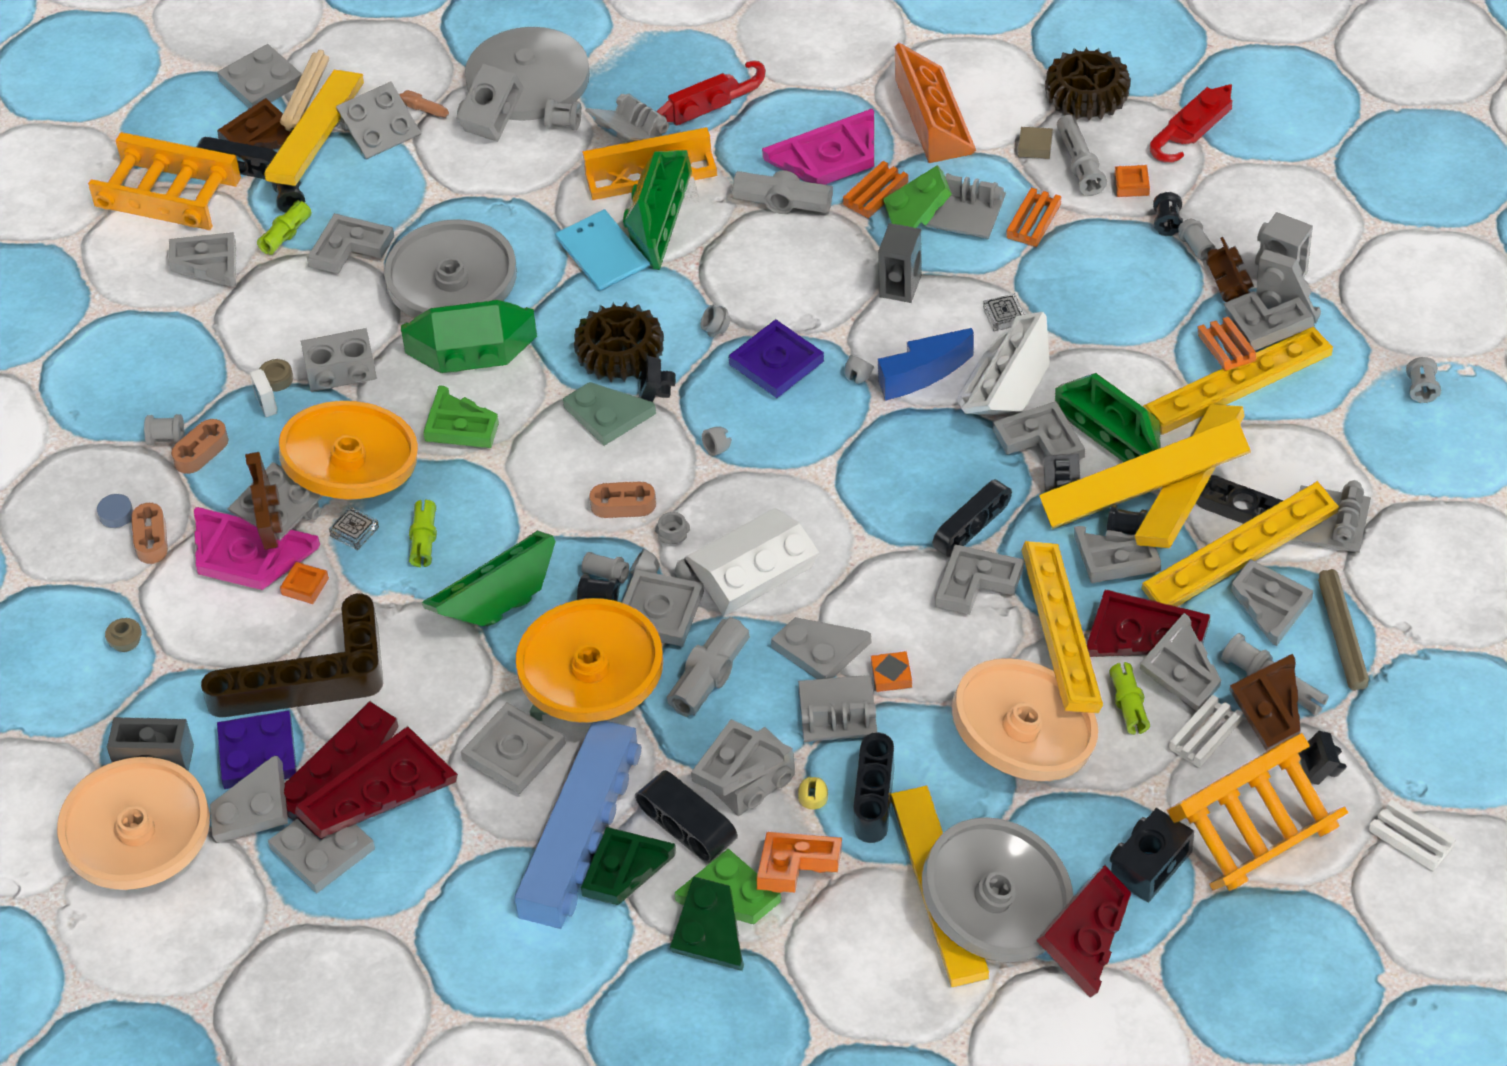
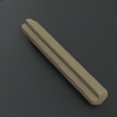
[1318,569,1369,691]

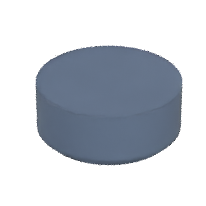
[97,494,133,528]

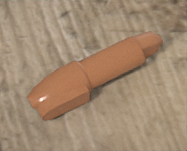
[399,90,449,117]

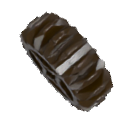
[1045,47,1131,121]
[573,301,664,383]

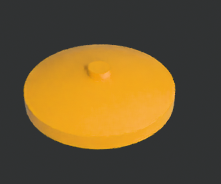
[279,401,418,499]
[516,598,663,723]

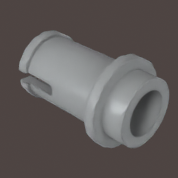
[1178,218,1216,260]
[582,552,629,583]

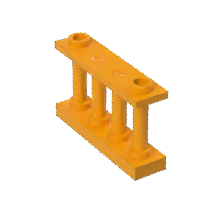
[88,132,241,230]
[1167,733,1348,891]

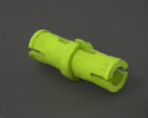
[257,200,312,255]
[409,499,437,567]
[1109,662,1150,735]

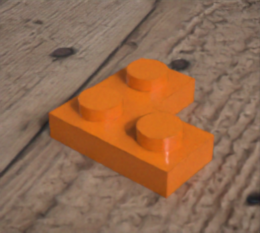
[757,832,842,893]

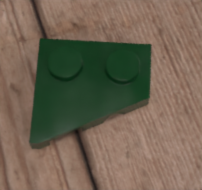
[581,827,676,905]
[670,876,744,971]

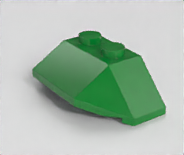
[623,150,692,270]
[401,300,537,373]
[1055,373,1161,462]
[421,530,556,626]

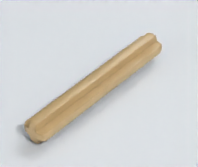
[280,50,329,131]

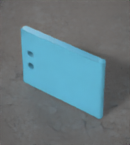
[555,209,650,291]

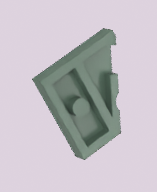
[563,382,656,446]

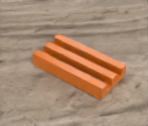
[843,161,908,219]
[1006,187,1061,247]
[1197,316,1256,371]

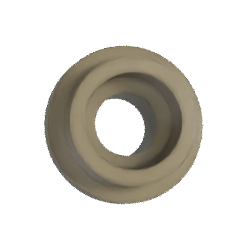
[105,618,142,652]

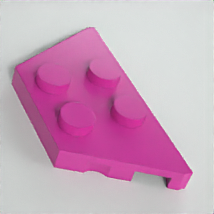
[762,109,874,185]
[194,507,320,590]

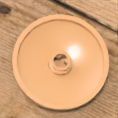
[952,658,1098,781]
[57,757,210,890]

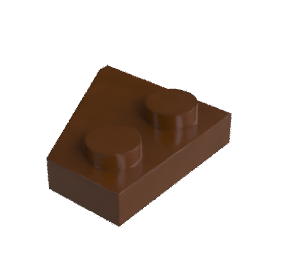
[217,98,294,150]
[245,452,283,550]
[1229,654,1301,752]

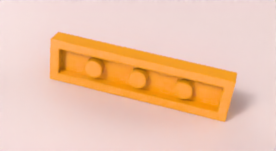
[582,127,717,200]

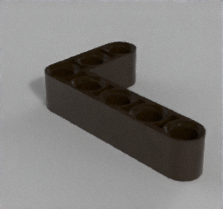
[201,593,383,717]

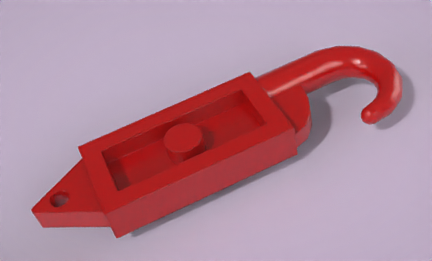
[656,60,766,126]
[1150,84,1233,162]

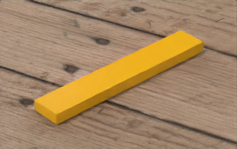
[265,69,364,186]
[1143,327,1333,435]
[1135,404,1245,548]
[1039,418,1251,529]
[1141,481,1339,607]
[1021,541,1103,713]
[891,785,989,987]

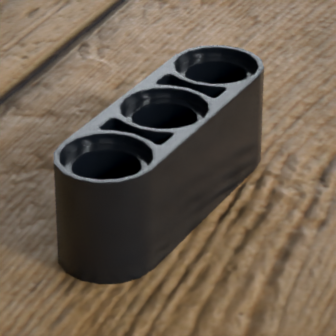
[853,732,895,843]
[635,770,738,862]

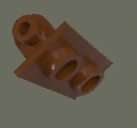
[1206,237,1254,302]

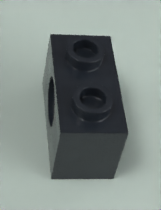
[1110,807,1194,903]

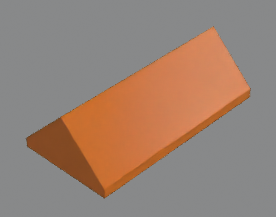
[895,43,976,163]

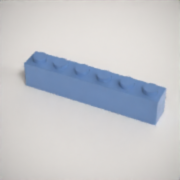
[515,720,642,929]

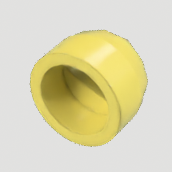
[798,777,828,810]

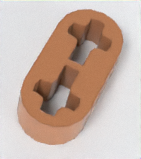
[171,419,229,474]
[589,481,656,518]
[132,503,168,564]

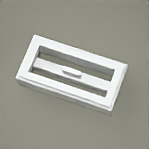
[1169,695,1243,768]
[1369,799,1456,871]

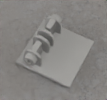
[336,81,421,160]
[585,94,669,143]
[926,173,1006,239]
[228,462,323,541]
[1291,480,1371,553]
[798,675,877,742]

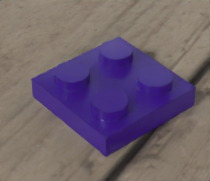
[728,319,824,398]
[217,710,297,789]

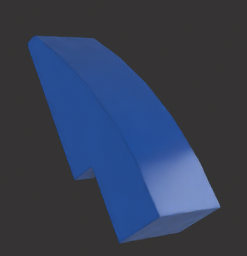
[878,328,974,401]

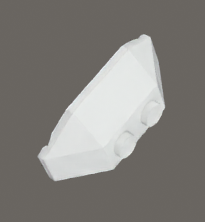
[957,312,1050,415]

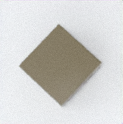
[1018,127,1053,159]

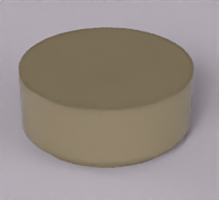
[259,359,293,392]

